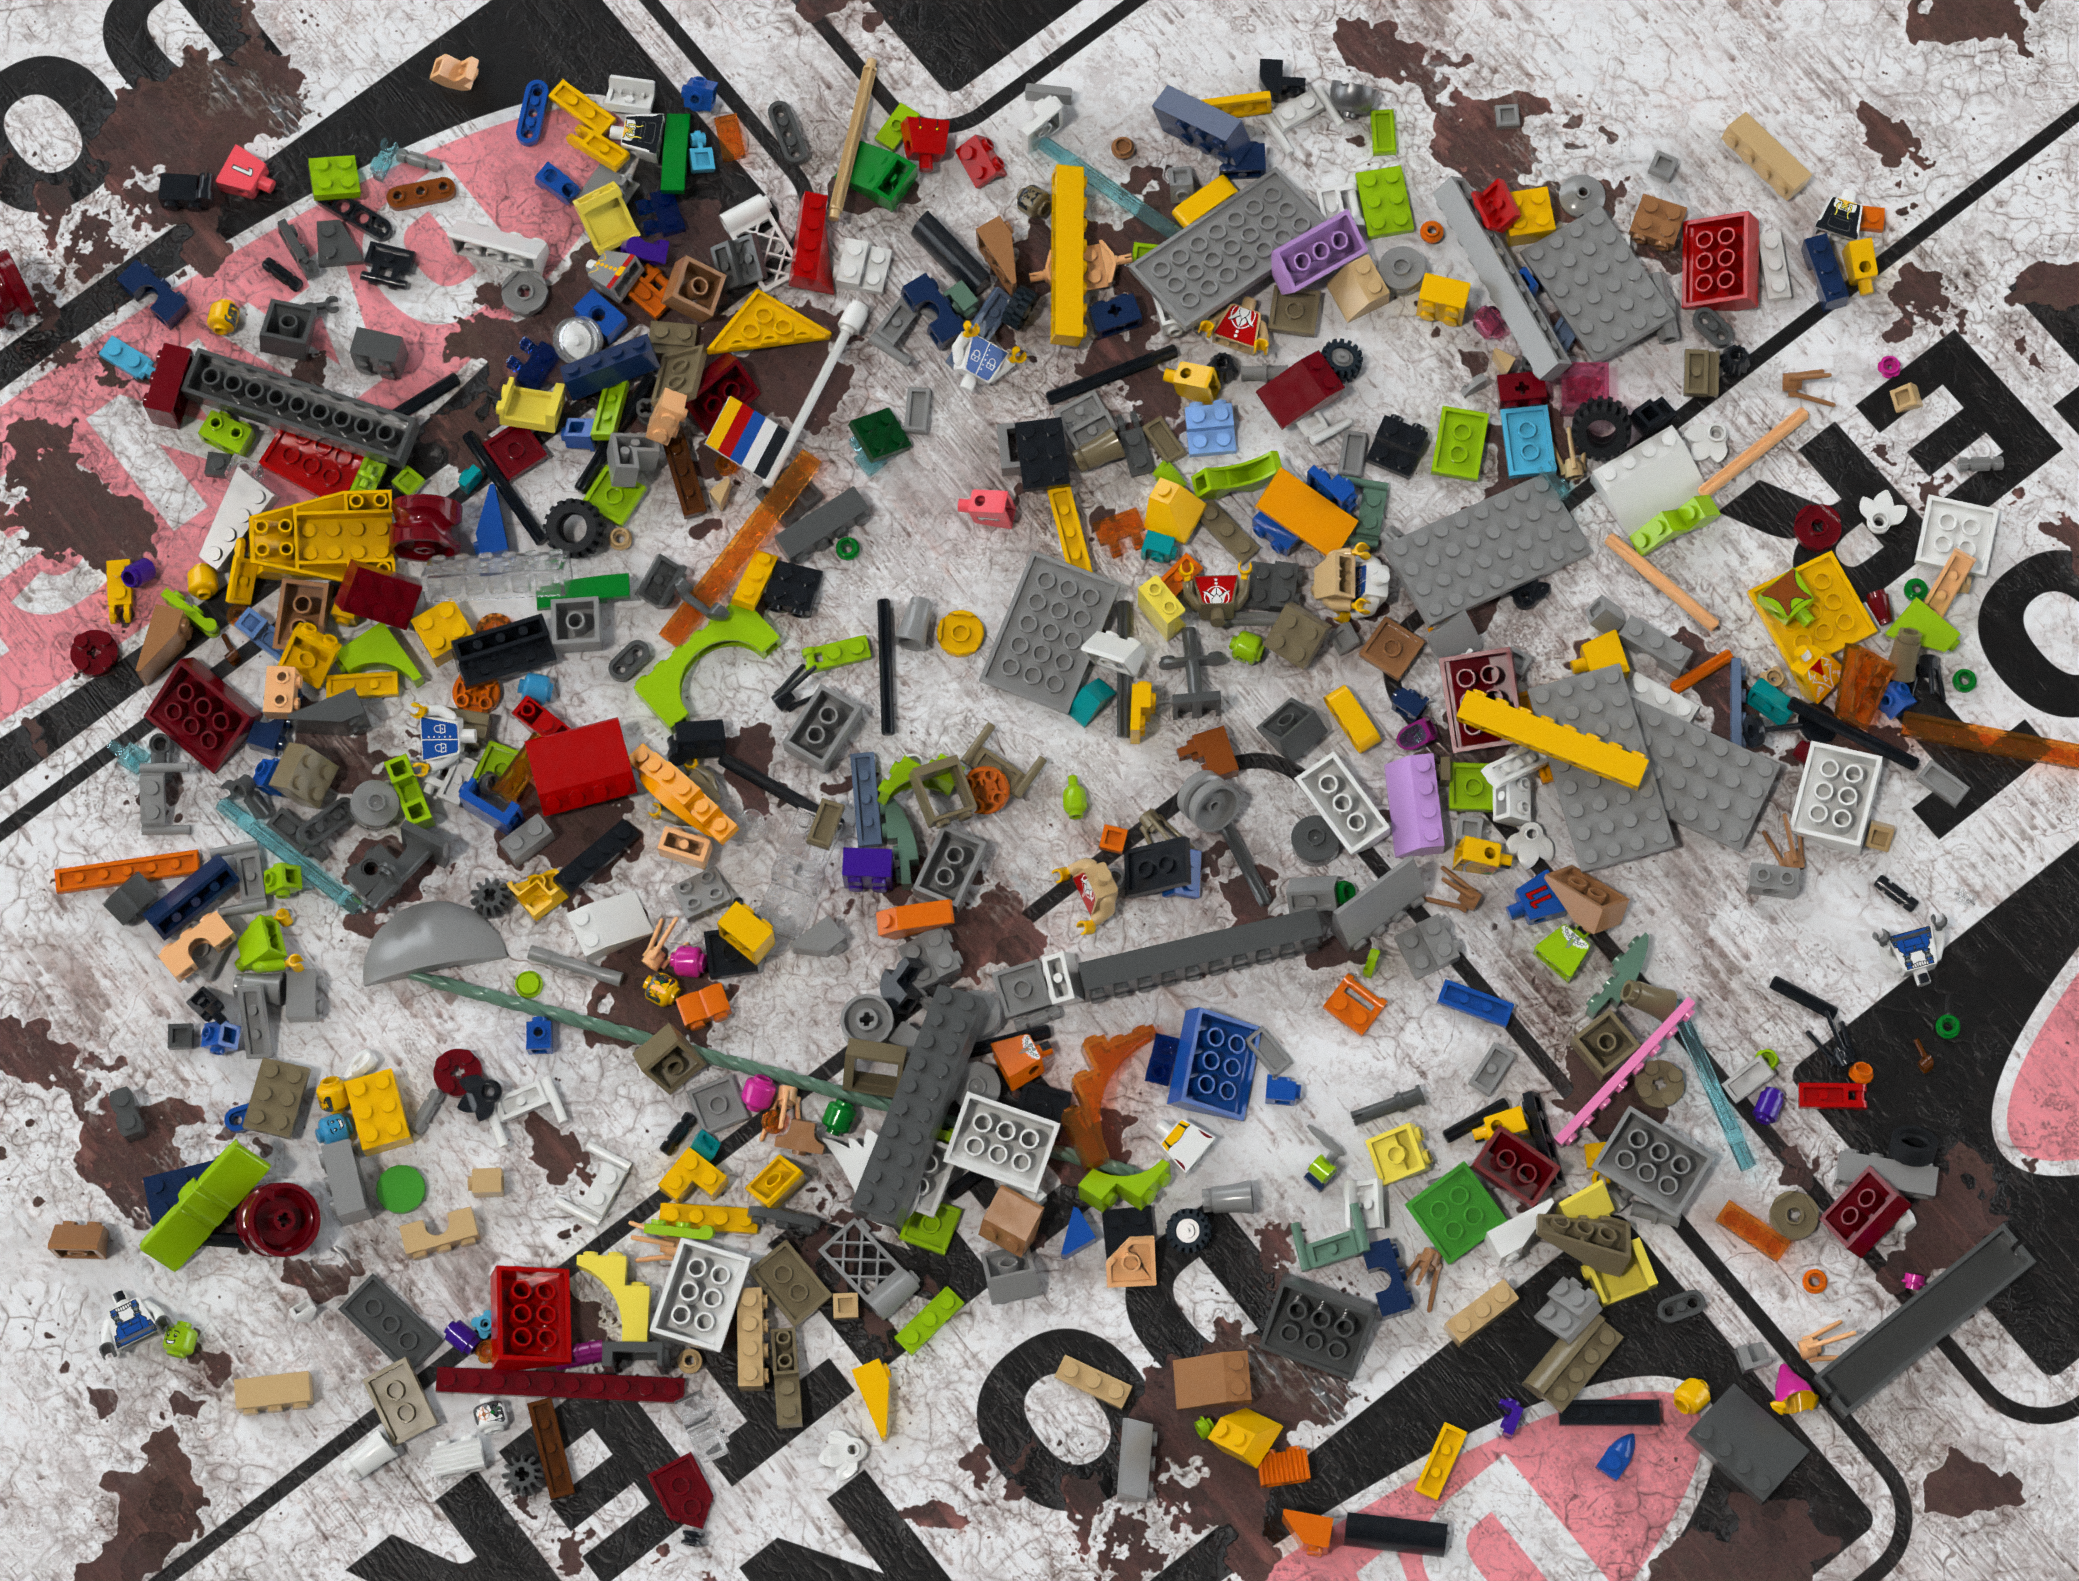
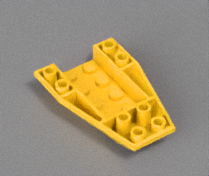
[249,489,395,582]

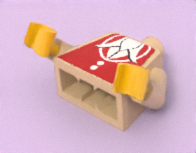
[1198,296,1270,356]
[1310,542,1371,615]
[1052,858,1119,935]

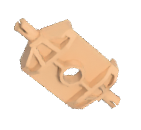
[1029,240,1133,291]

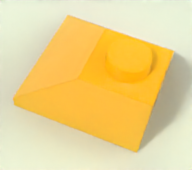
[1144,477,1207,545]

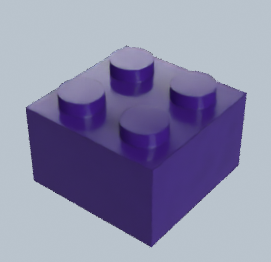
[842,847,894,893]

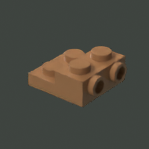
[1628,193,1687,252]

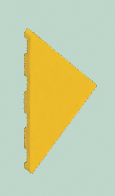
[707,288,832,355]

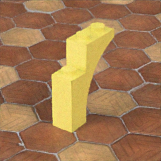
[576,1251,652,1342]

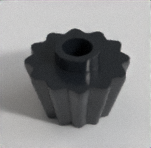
[1719,345,1751,376]
[1207,352,1239,384]

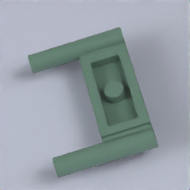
[1342,475,1389,550]
[1290,1203,1371,1272]

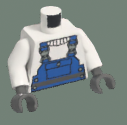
[1872,913,1948,987]
[99,1290,174,1360]

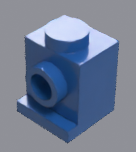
[561,418,598,452]
[526,1016,553,1055]
[1265,1074,1301,1106]

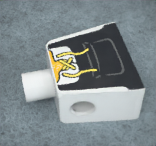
[609,114,666,164]
[1812,189,1863,246]

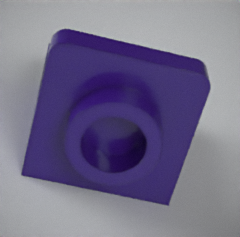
[1498,1398,1524,1440]

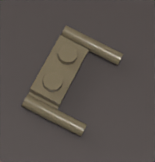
[961,722,1047,799]

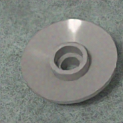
[1559,175,1606,218]

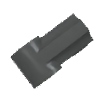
[149,733,175,783]

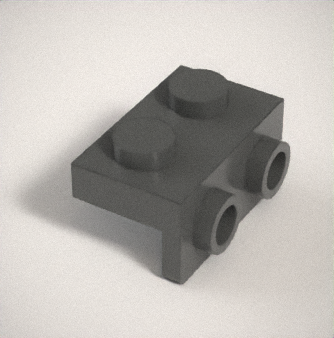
[635,553,687,609]

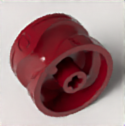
[0,248,38,330]
[389,494,463,562]
[235,1182,321,1257]

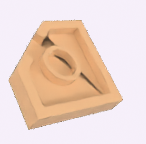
[1106,1235,1157,1288]

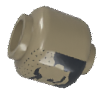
[1017,185,1051,219]

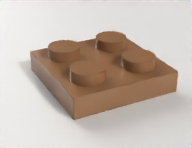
[1359,616,1425,682]

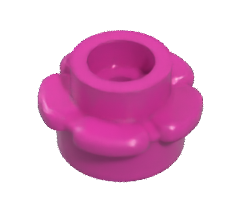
[1878,356,1901,378]
[1901,1272,1926,1290]

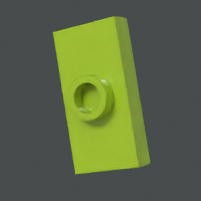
[874,102,920,153]

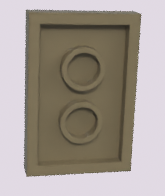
[650,344,707,409]
[242,1057,311,1140]
[748,1240,833,1328]
[362,1357,439,1447]

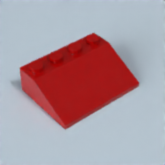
[1682,211,1759,311]
[524,717,637,816]
[490,1265,572,1370]

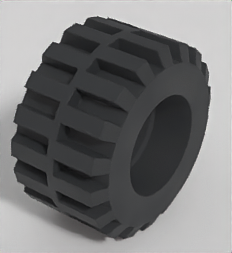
[1572,395,1632,461]
[543,498,607,559]

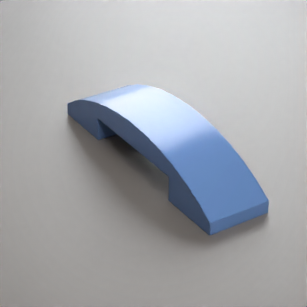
[234,607,284,662]

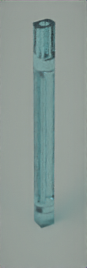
[1037,137,1182,238]
[216,797,364,915]
[1674,998,1757,1172]

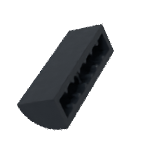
[911,211,991,297]
[1344,1512,1448,1558]

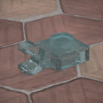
[370,137,399,182]
[849,436,887,478]
[1538,459,1571,501]
[107,740,151,776]

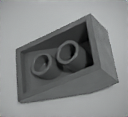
[287,688,371,736]

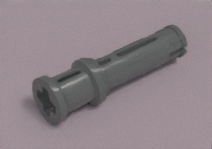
[1350,1084,1426,1126]

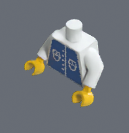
[952,320,1027,393]
[1333,555,1390,624]
[410,702,477,777]

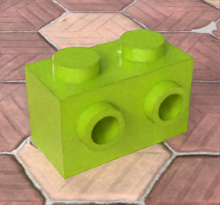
[198,410,256,461]

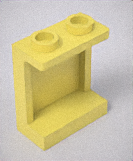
[572,181,641,255]
[496,377,565,433]
[1138,575,1186,642]
[1580,1237,1658,1308]

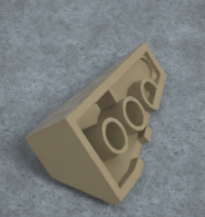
[1536,1214,1631,1277]

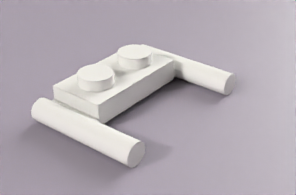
[1262,85,1346,156]
[1296,411,1353,445]
[488,1076,568,1148]
[554,1141,633,1227]

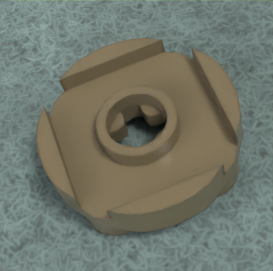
[1634,1060,1684,1110]
[1768,1191,1819,1241]

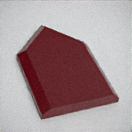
[647,1452,714,1530]

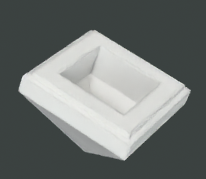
[289,1297,317,1322]

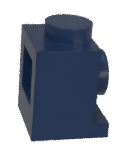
[1390,687,1430,723]

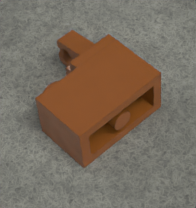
[1176,725,1239,780]

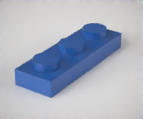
[1437,979,1514,1028]

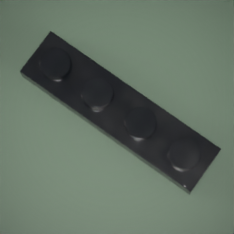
[553,819,640,897]
[1522,1091,1566,1189]
[1558,1400,1660,1426]

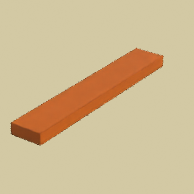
[54,849,201,895]

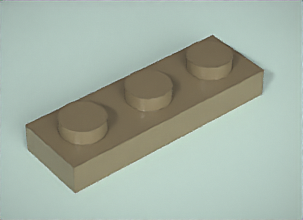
[1199,499,1260,566]

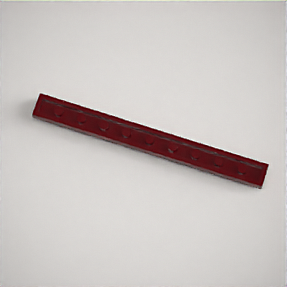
[435,1367,686,1405]

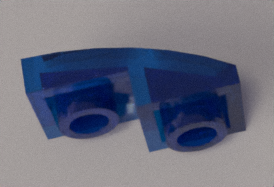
[1144,1033,1180,1086]

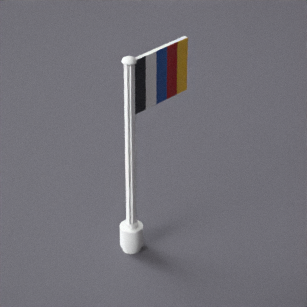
[704,300,869,488]

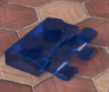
[636,190,686,238]
[506,336,562,390]

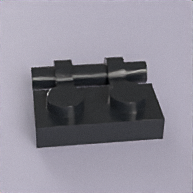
[360,241,416,290]

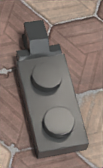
[277,218,320,281]
[266,807,328,863]

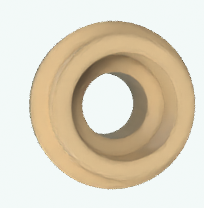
[608,527,632,551]
[677,1349,702,1374]

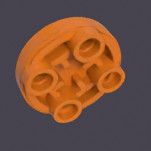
[452,674,501,713]
[966,766,1010,814]

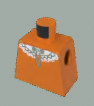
[991,1034,1053,1091]

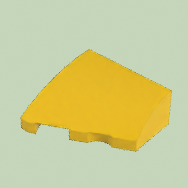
[506,868,568,921]

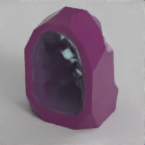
[1396,716,1439,750]

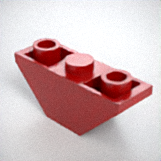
[512,695,571,738]

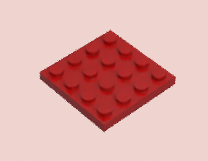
[258,429,364,498]

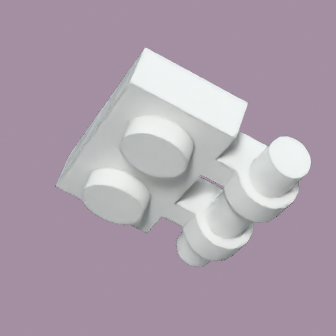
[423,755,479,807]

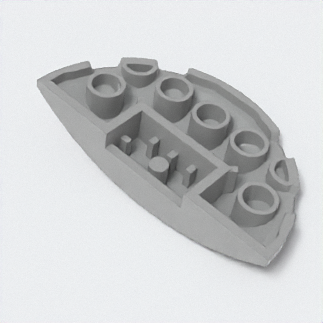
[363,901,508,987]

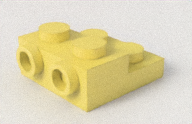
[1365,1122,1433,1187]

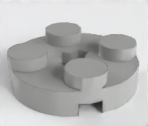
[501,270,549,318]

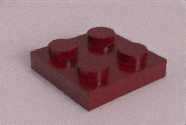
[482,426,548,483]

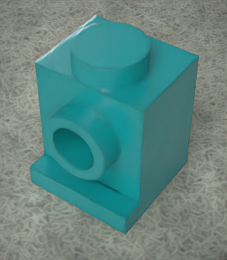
[1141,530,1178,563]

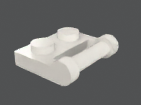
[1316,182,1366,230]

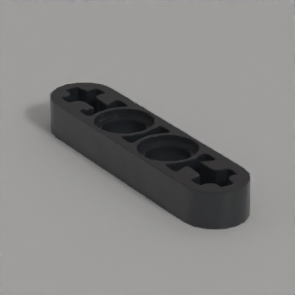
[316,198,393,242]

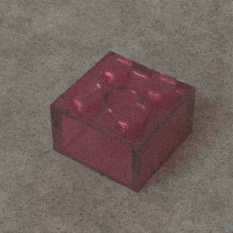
[1559,362,1609,417]

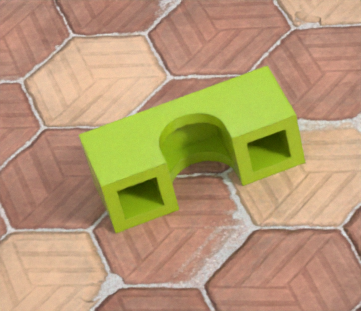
[384,753,436,829]

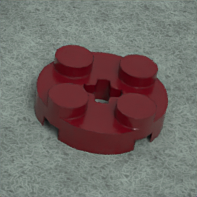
[1793,504,1841,553]
[70,630,119,678]
[433,1049,483,1098]

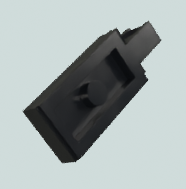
[186,986,227,1025]

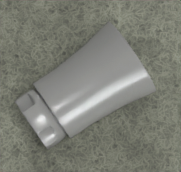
[893,596,933,651]
[233,972,287,1006]
[1202,1180,1254,1214]

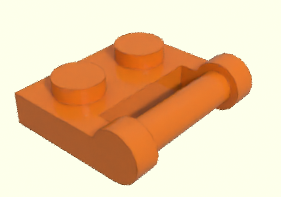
[1323,973,1388,1037]

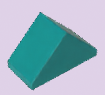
[1069,678,1117,728]

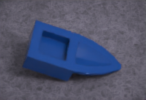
[1595,1433,1635,1482]

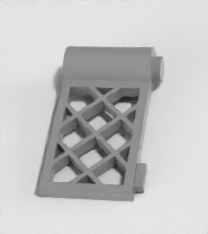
[818,1217,921,1321]

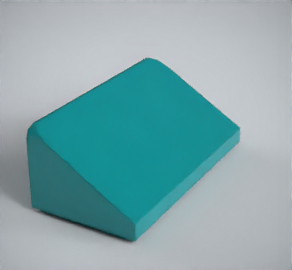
[1746,678,1795,725]

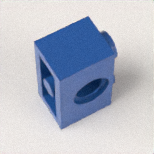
[573,288,628,345]

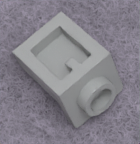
[1168,166,1194,203]

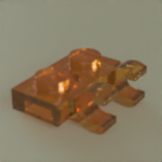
[1092,507,1145,559]

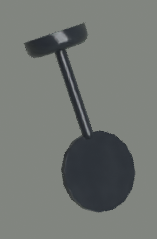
[1743,702,1837,748]

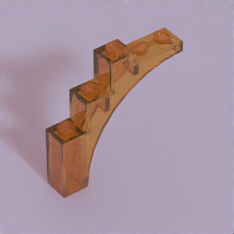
[1061,1024,1157,1173]

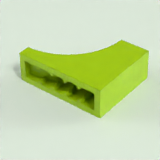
[335,623,425,688]

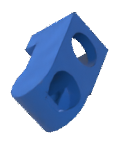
[535,161,581,205]

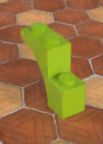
[1191,451,1282,500]
[1629,495,1721,557]
[877,753,965,806]
[1078,1159,1171,1213]

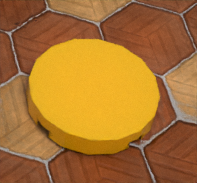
[937,610,984,658]

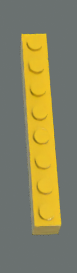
[1050,164,1087,347]
[1456,689,1649,791]

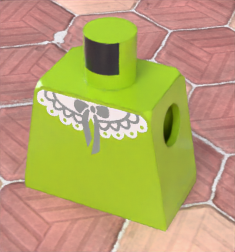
[1533,924,1590,983]

